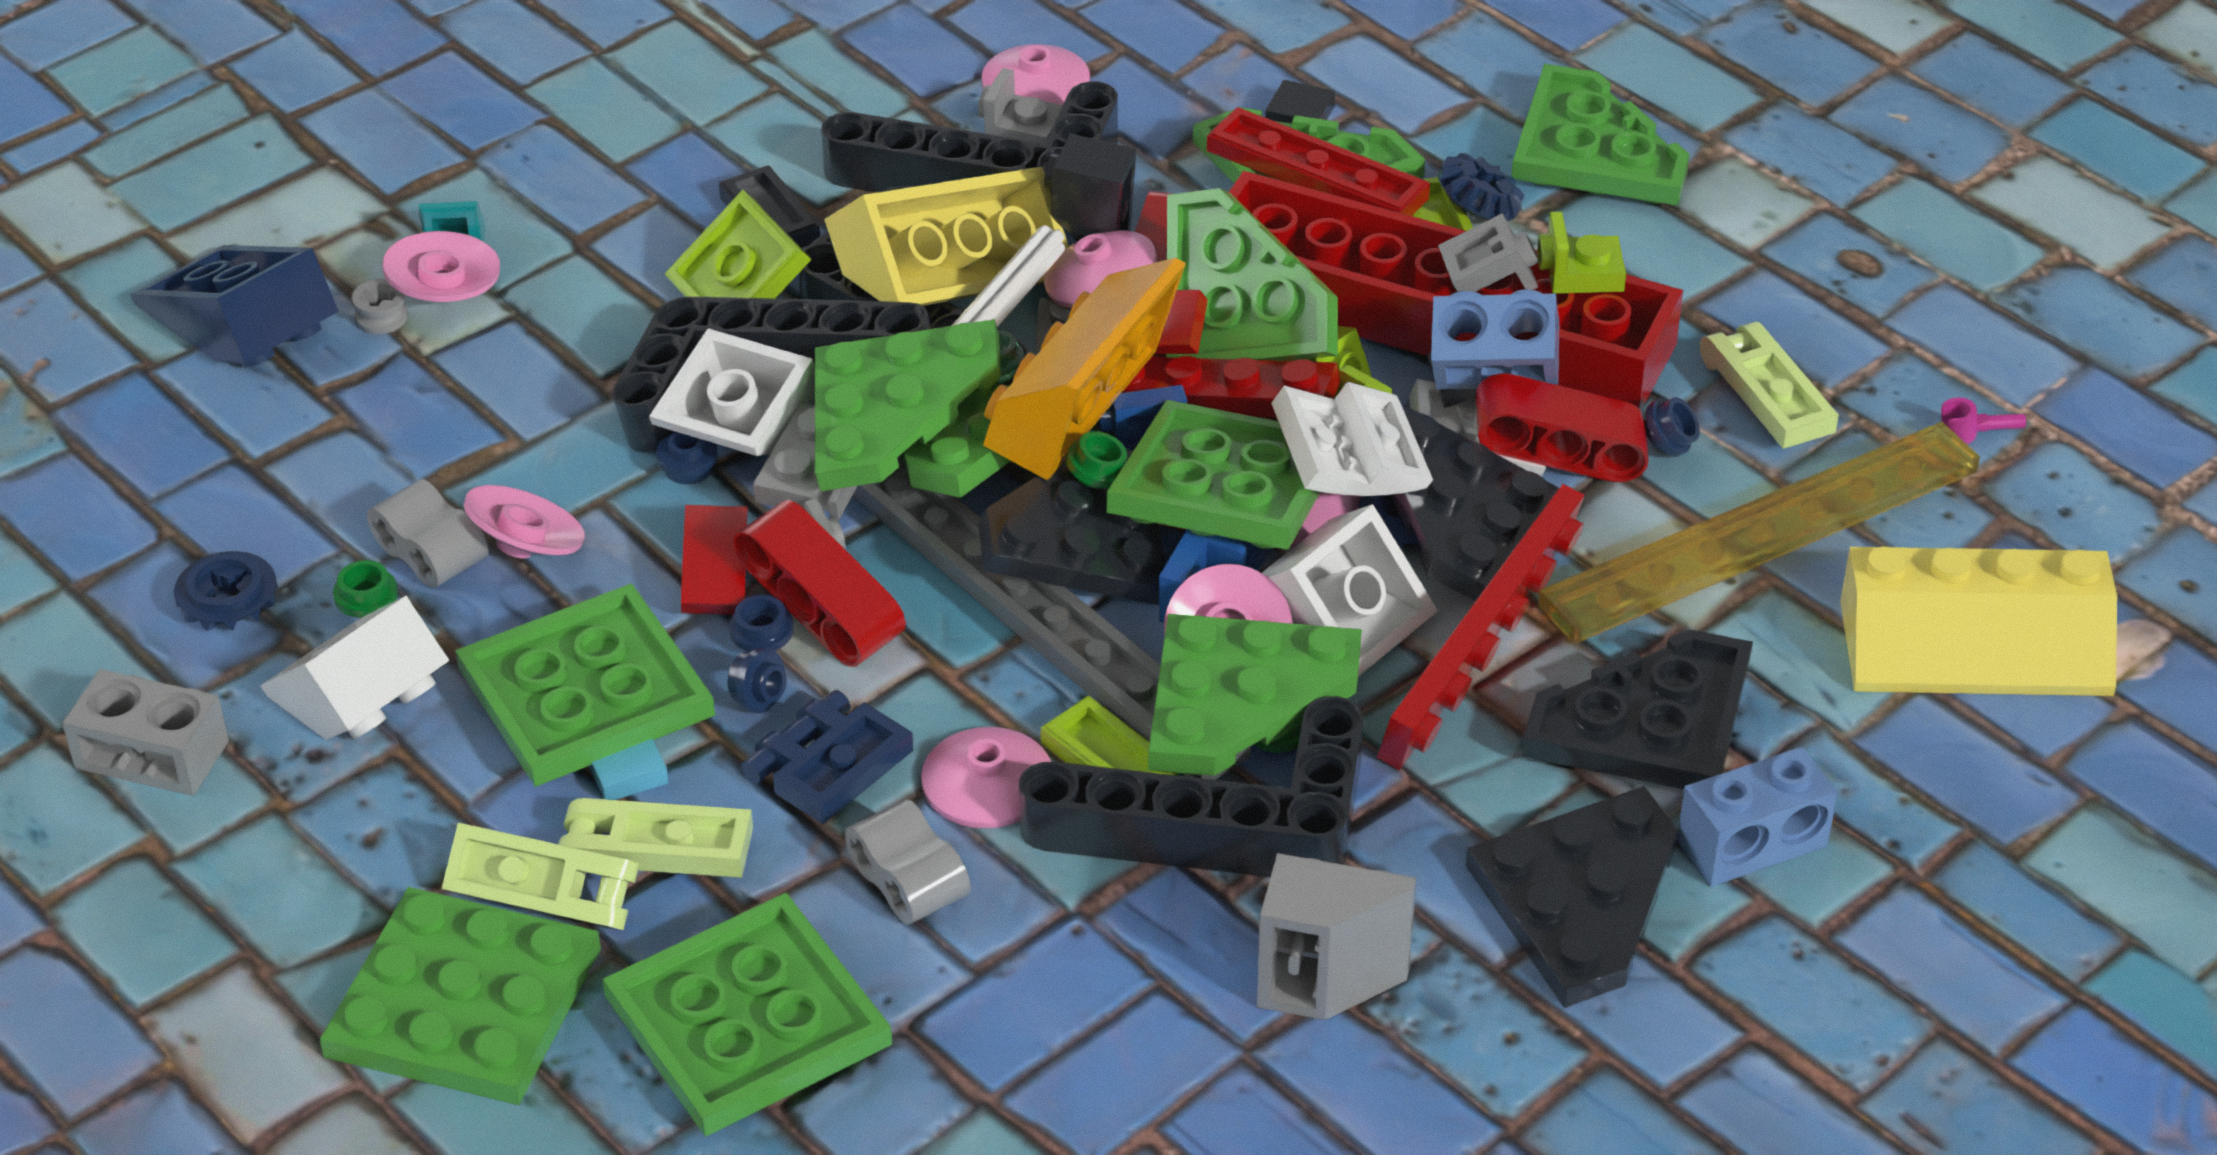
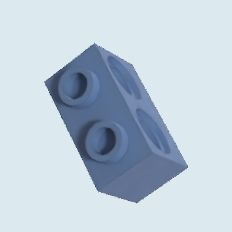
[1431,290,1559,390]
[1677,747,1838,887]

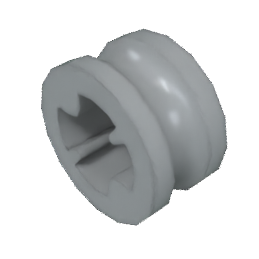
[352,279,408,334]

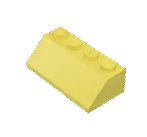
[824,167,1069,306]
[1840,547,2117,696]

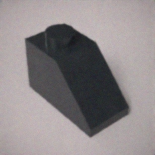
[1044,134,1137,242]

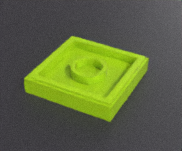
[665,190,812,299]

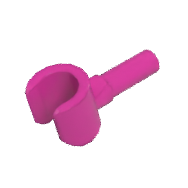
[1941,397,2026,446]

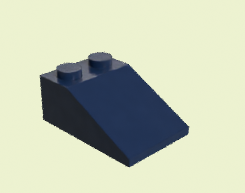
[130,245,339,368]

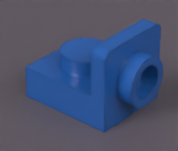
[1096,385,1187,451]
[1159,529,1247,623]

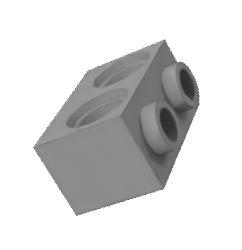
[62,669,229,796]

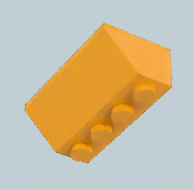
[983,258,1186,480]

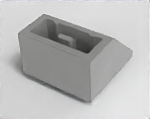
[1257,853,1416,1020]

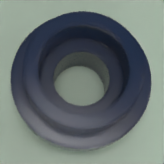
[1645,397,1700,457]
[656,431,718,484]
[729,595,794,651]
[727,648,787,713]

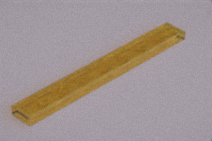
[1538,421,1980,644]

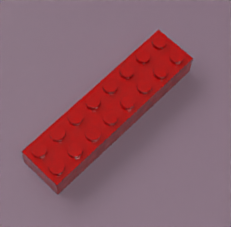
[1229,171,1683,410]

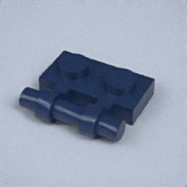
[741,690,914,824]

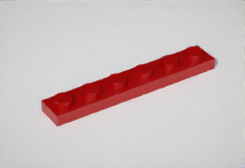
[1377,484,1585,770]

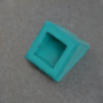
[419,201,485,242]

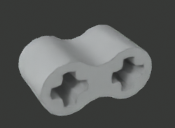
[367,479,488,588]
[845,799,971,925]

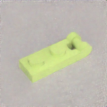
[1700,321,1839,449]
[558,798,753,878]
[442,823,640,930]

